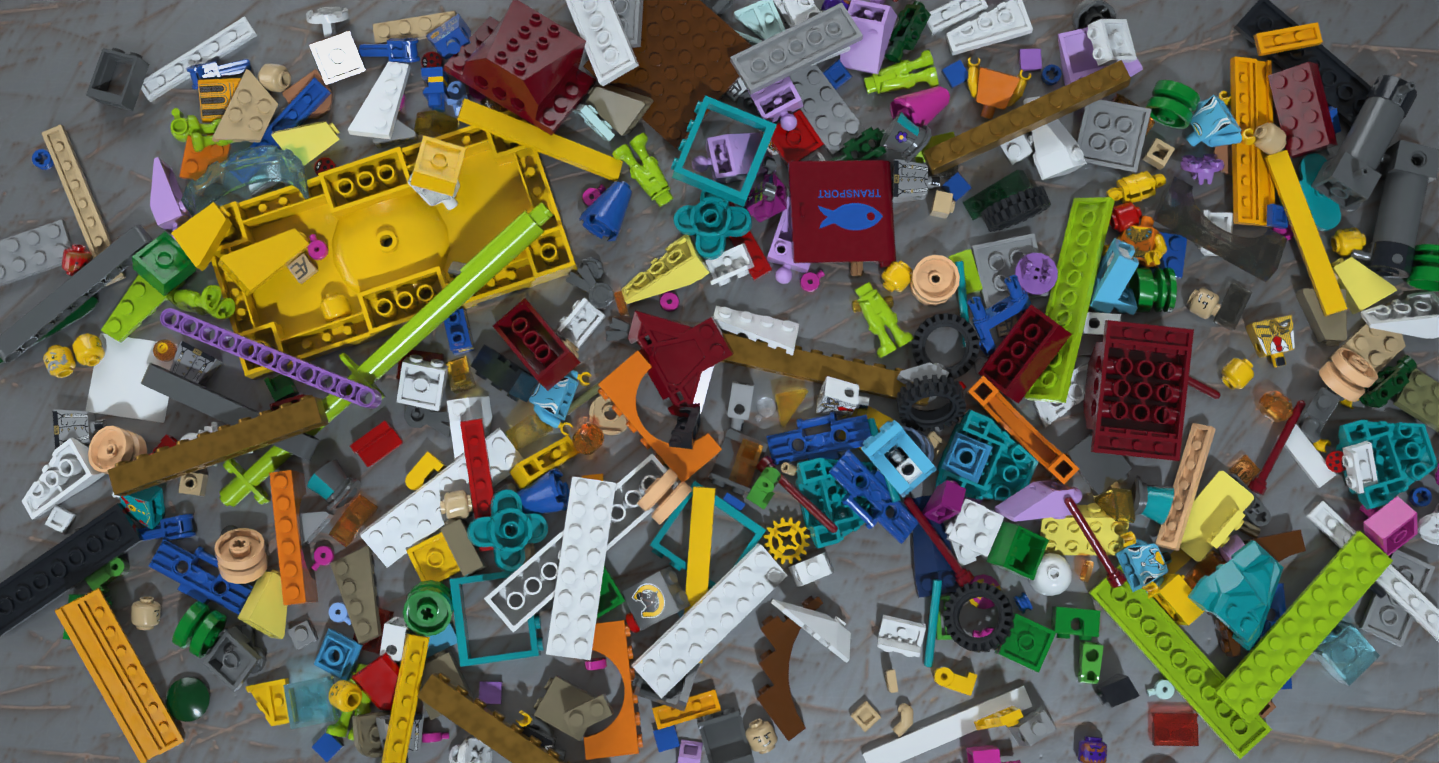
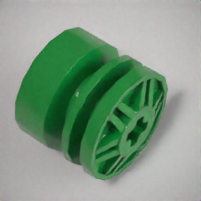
[1407,244,1439,292]
[1129,268,1177,313]

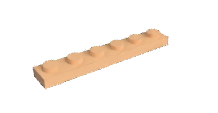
[1155,423,1216,551]

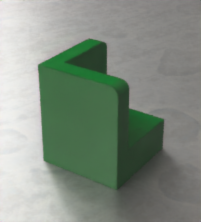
[264,374,299,402]

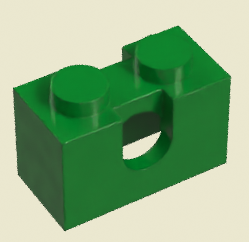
[1051,606,1100,641]

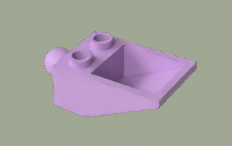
[840,0,897,74]
[1058,27,1107,100]
[744,76,803,131]
[692,133,776,184]
[150,157,195,240]
[767,197,810,284]
[994,480,1082,522]

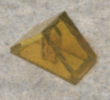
[414,110,459,137]
[446,356,476,394]
[774,389,809,428]
[505,414,553,451]
[1094,488,1135,523]

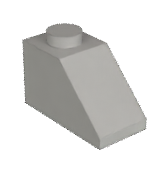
[373,119,420,148]
[897,362,949,399]
[299,511,334,548]

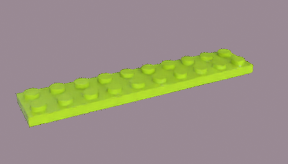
[1024,197,1115,403]
[1214,531,1393,724]
[1088,564,1272,759]

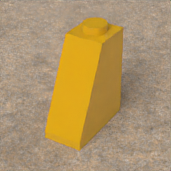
[171,202,232,271]

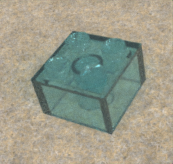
[1312,620,1380,686]
[283,675,340,729]

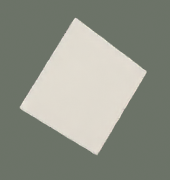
[85,333,179,423]

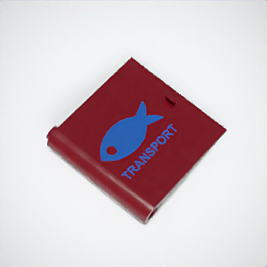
[788,160,896,268]

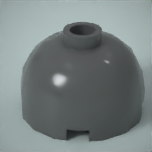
[1072,0,1116,30]

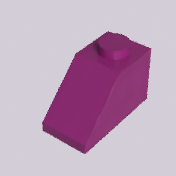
[922,480,966,524]

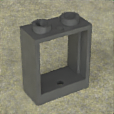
[86,48,150,111]

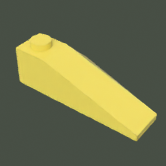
[621,235,710,304]

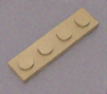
[372,11,456,44]

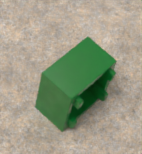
[132,231,196,296]
[986,521,1049,581]
[596,564,626,620]
[994,613,1056,673]

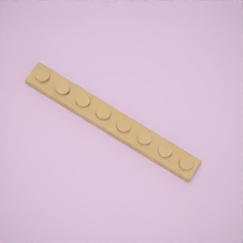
[42,124,126,286]

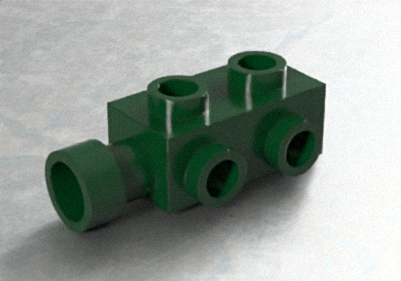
[885,1,931,63]
[829,126,887,161]
[1359,355,1417,408]

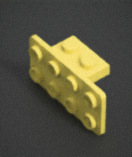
[1180,471,1254,562]
[1040,503,1129,555]

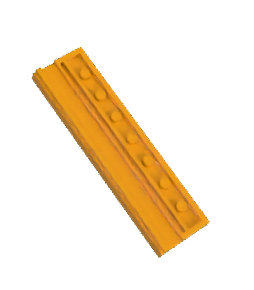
[1230,56,1275,228]
[55,588,184,763]

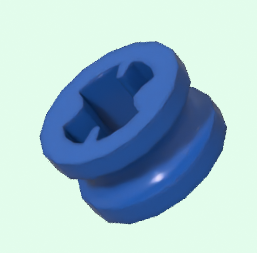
[1041,64,1062,86]
[32,149,54,170]
[1408,487,1432,507]
[1014,592,1033,614]

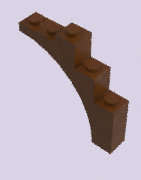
[1207,529,1306,657]
[756,595,823,742]

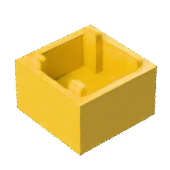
[410,135,466,196]
[1153,574,1205,626]

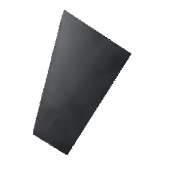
[470,344,539,403]

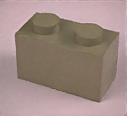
[562,693,614,735]

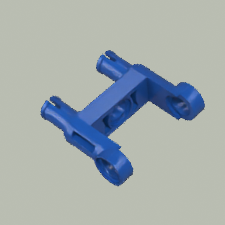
[967,275,1031,357]

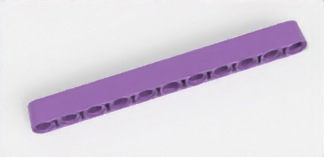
[160,308,382,409]

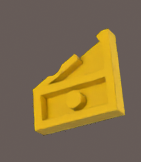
[245,678,295,726]
[974,706,1023,730]

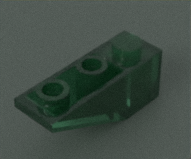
[963,170,1033,221]

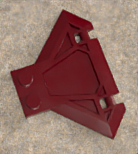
[628,310,734,417]

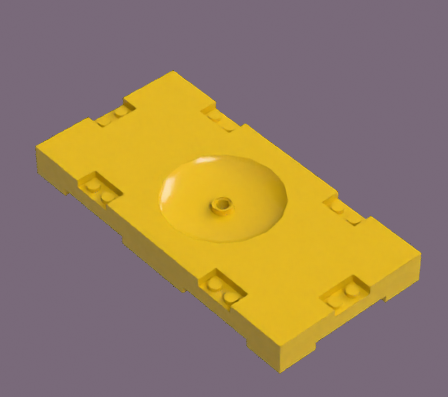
[195,110,578,380]

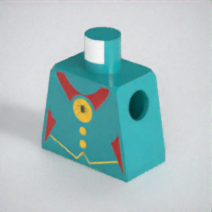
[112,486,166,530]

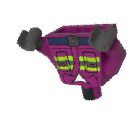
[742,156,787,222]

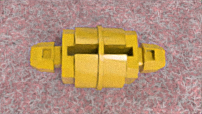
[1106,171,1166,203]

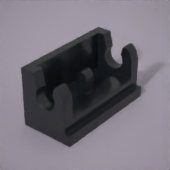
[669,406,701,449]

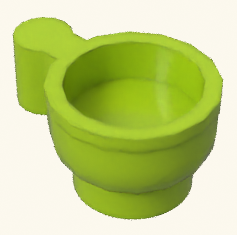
[170,108,190,142]

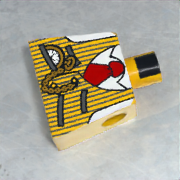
[1245,315,1295,368]

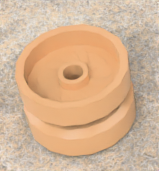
[909,255,960,306]
[1319,347,1378,402]
[88,426,147,475]
[637,468,692,525]
[214,528,268,584]

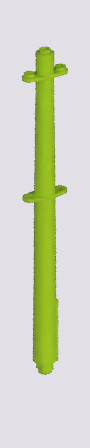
[219,202,553,507]

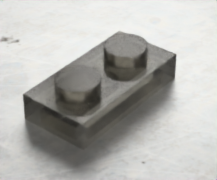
[1213,283,1252,331]

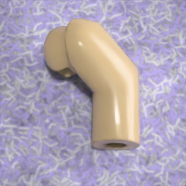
[781,461,803,476]
[892,703,913,737]

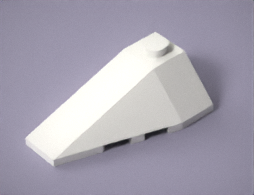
[1023,96,1087,180]
[1360,291,1439,339]
[446,396,492,461]
[22,438,105,520]
[771,599,851,663]

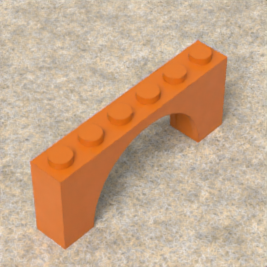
[597,350,722,483]
[967,376,1079,484]
[269,470,318,605]
[584,620,643,760]

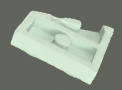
[734,0,786,41]
[573,104,615,141]

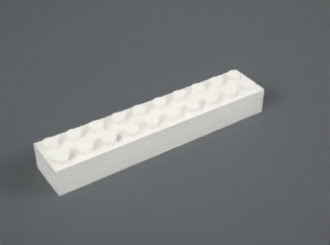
[484,453,678,632]

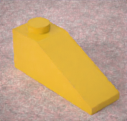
[509,435,580,490]

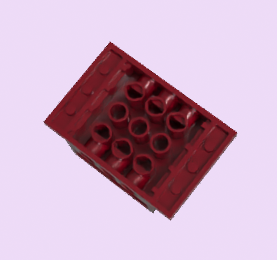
[443,0,596,136]
[1083,320,1194,461]

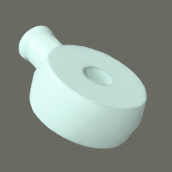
[1146,679,1175,700]

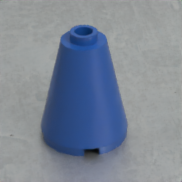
[579,181,632,242]
[517,468,570,514]

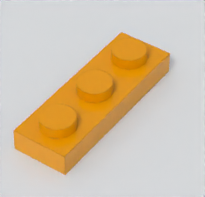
[1254,22,1323,56]
[652,689,721,730]

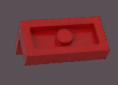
[350,420,403,467]

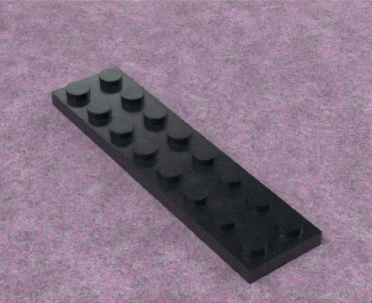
[1234,0,1372,127]
[0,503,144,637]

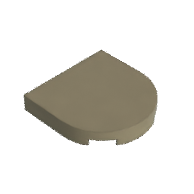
[352,710,391,758]

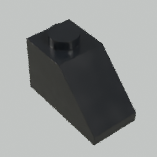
[1096,674,1140,708]

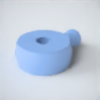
[328,602,352,626]

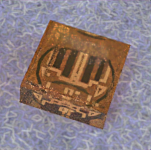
[614,291,629,316]
[1228,455,1261,484]

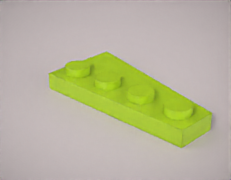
[101,274,186,343]

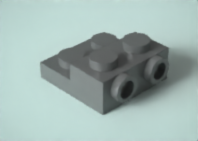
[202,627,262,692]

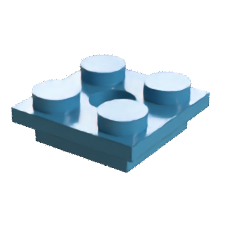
[941,432,993,483]
[314,628,363,681]

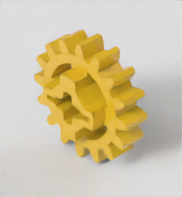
[763,517,810,564]

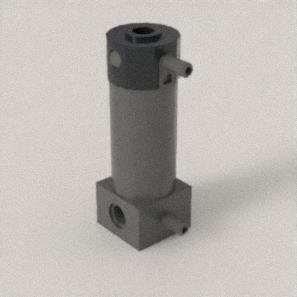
[1311,75,1417,209]
[1351,140,1439,278]

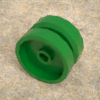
[1145,80,1200,129]
[403,580,453,636]
[172,601,227,659]

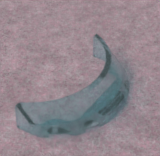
[181,145,309,217]

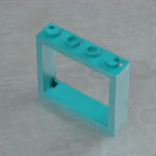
[671,95,777,207]
[650,480,766,591]
[450,569,544,667]

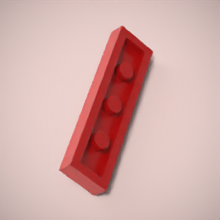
[728,202,772,281]

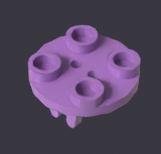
[1180,154,1224,185]
[1015,253,1058,295]

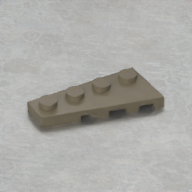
[330,546,382,644]

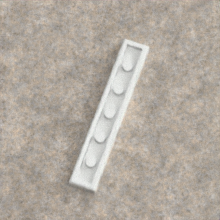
[141,16,257,102]

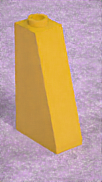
[218,228,309,297]

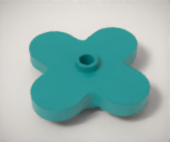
[1280,153,1341,231]
[674,183,752,260]
[467,490,548,571]

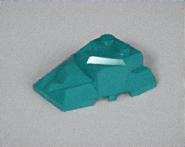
[935,409,1038,501]
[1336,420,1438,510]
[796,458,892,548]
[1188,540,1284,651]

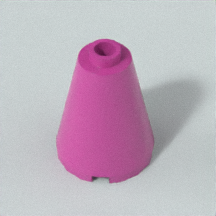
[890,86,950,127]

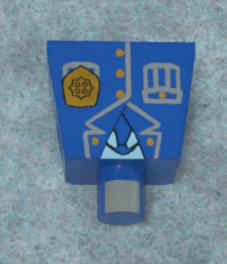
[426,13,471,60]

